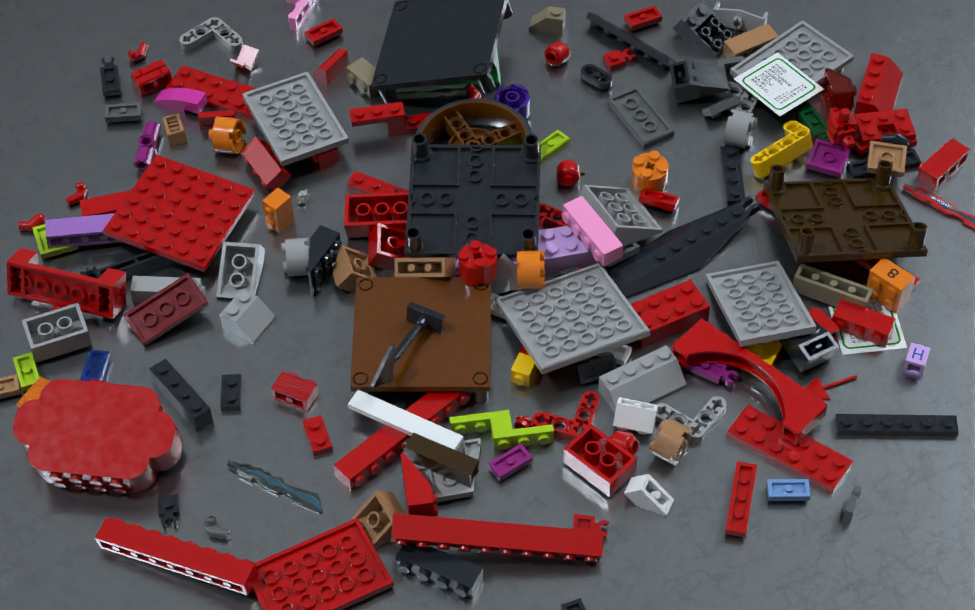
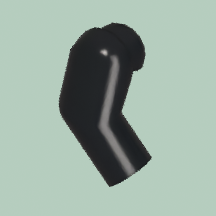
[882,133,909,146]

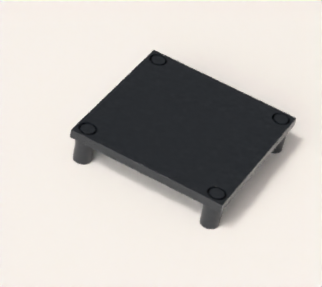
[371,0,513,104]
[405,133,541,258]

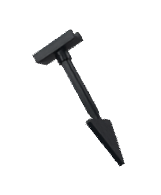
[370,302,446,388]

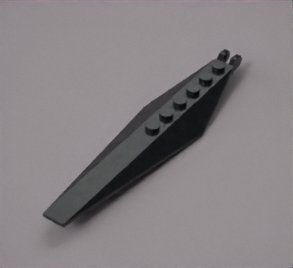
[607,196,761,298]

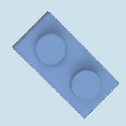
[767,479,810,501]

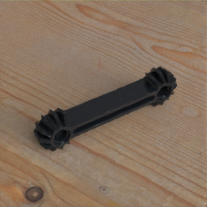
[80,251,182,281]

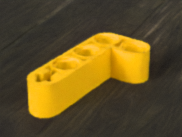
[750,121,813,178]

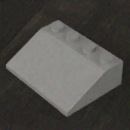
[578,185,663,246]

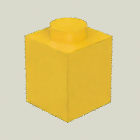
[511,352,537,387]

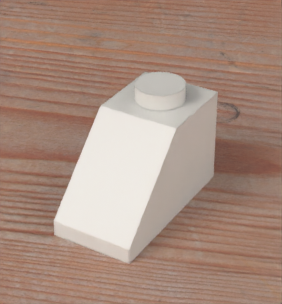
[624,474,674,516]

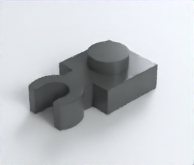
[841,485,862,524]

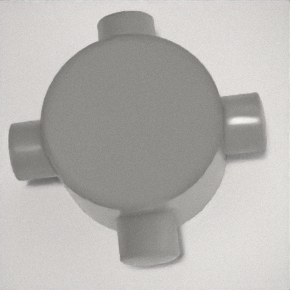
[297,189,310,204]

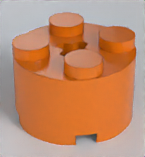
[209,116,246,154]
[631,151,669,192]
[517,251,545,289]

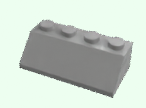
[598,345,686,413]

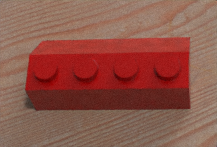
[854,53,903,114]

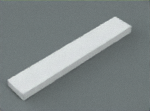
[348,390,463,450]

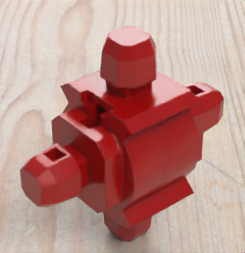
[826,107,858,149]

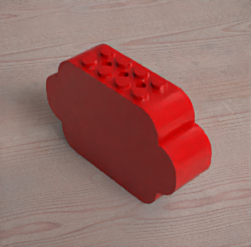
[13,379,183,494]

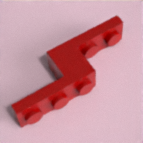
[349,102,433,137]

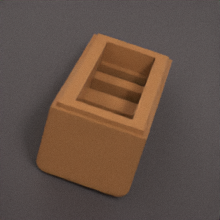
[162,113,187,146]

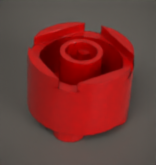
[458,240,497,286]

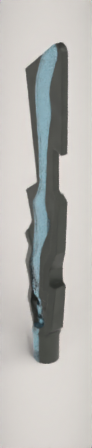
[227,460,323,514]

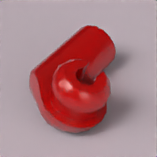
[465,83,481,99]
[65,182,87,206]

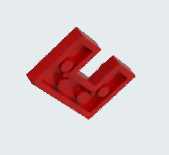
[854,109,916,145]

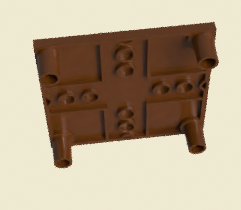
[350,277,491,403]

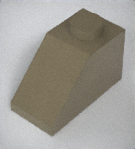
[529,6,566,35]

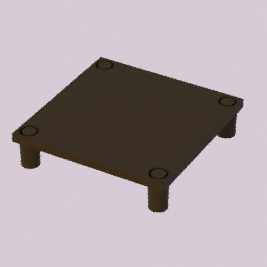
[763,160,928,263]

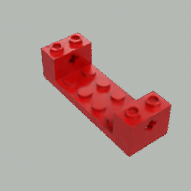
[6,248,126,319]

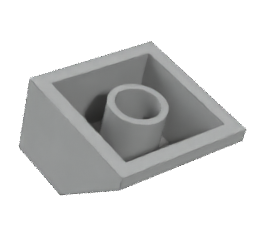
[220,288,276,344]

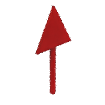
[806,375,858,400]

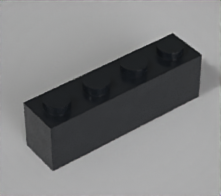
[149,358,213,432]
[396,544,483,599]

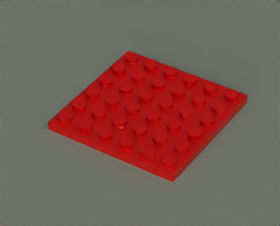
[103,155,256,272]

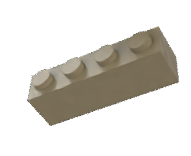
[793,264,874,308]

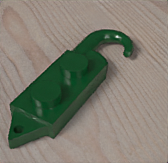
[797,100,829,142]

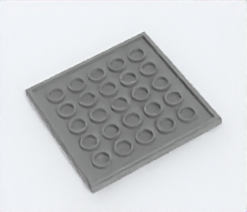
[495,263,650,374]

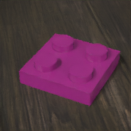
[805,138,851,178]

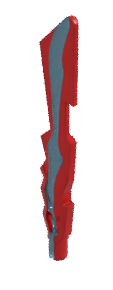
[902,183,975,230]

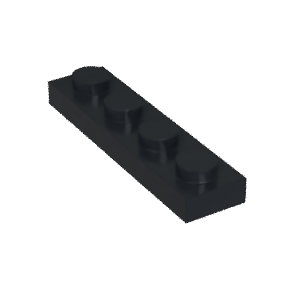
[720,146,746,206]

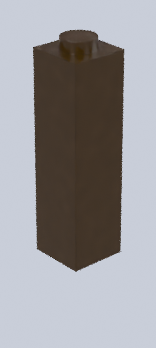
[403,433,479,487]

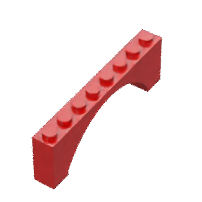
[671,318,828,445]

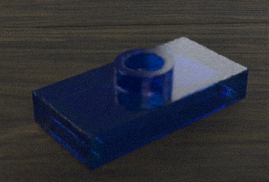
[80,349,110,381]

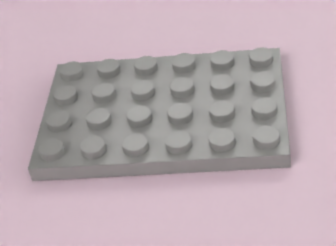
[730,20,854,85]
[242,71,349,166]
[706,261,817,347]

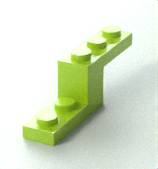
[449,410,554,450]

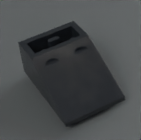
[673,1,735,57]
[669,60,729,103]
[308,225,342,296]
[779,321,839,372]

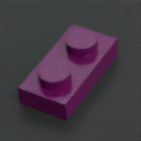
[488,444,533,481]

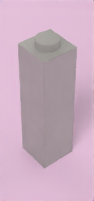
[130,276,206,303]

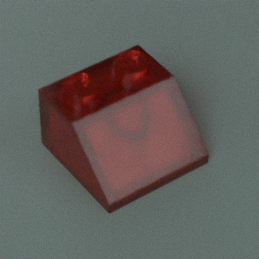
[821,68,857,114]

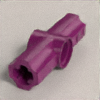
[134,121,161,171]

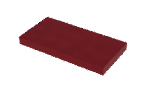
[123,273,209,347]

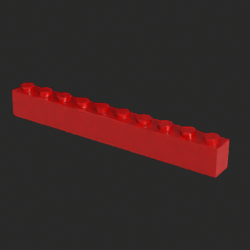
[390,513,604,563]

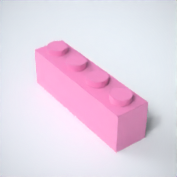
[562,196,623,267]

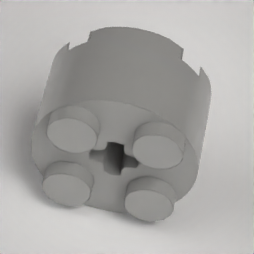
[724,109,757,149]
[281,238,309,277]

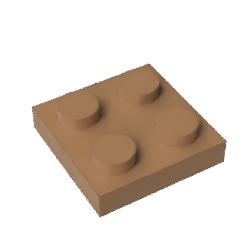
[867,141,907,177]

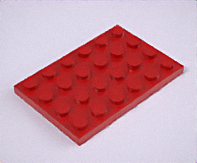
[252,518,394,610]

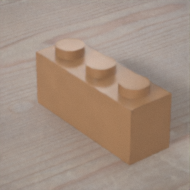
[723,23,779,59]
[395,258,456,277]

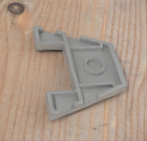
[403,438,481,502]

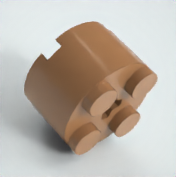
[649,418,693,466]

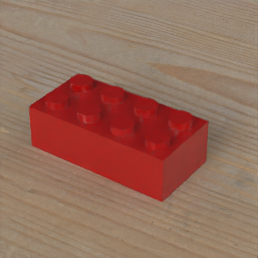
[344,192,409,238]
[631,279,710,348]

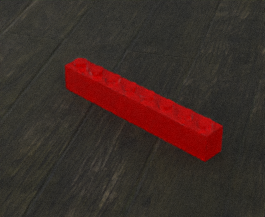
[334,391,470,490]
[95,517,259,595]

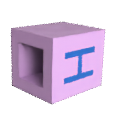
[903,343,930,377]

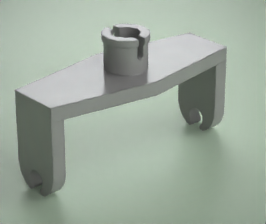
[713,2,769,31]

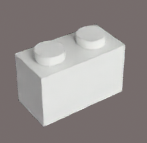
[613,397,659,435]

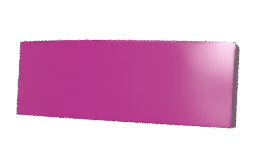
[154,88,208,114]

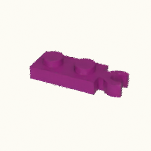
[683,363,738,387]

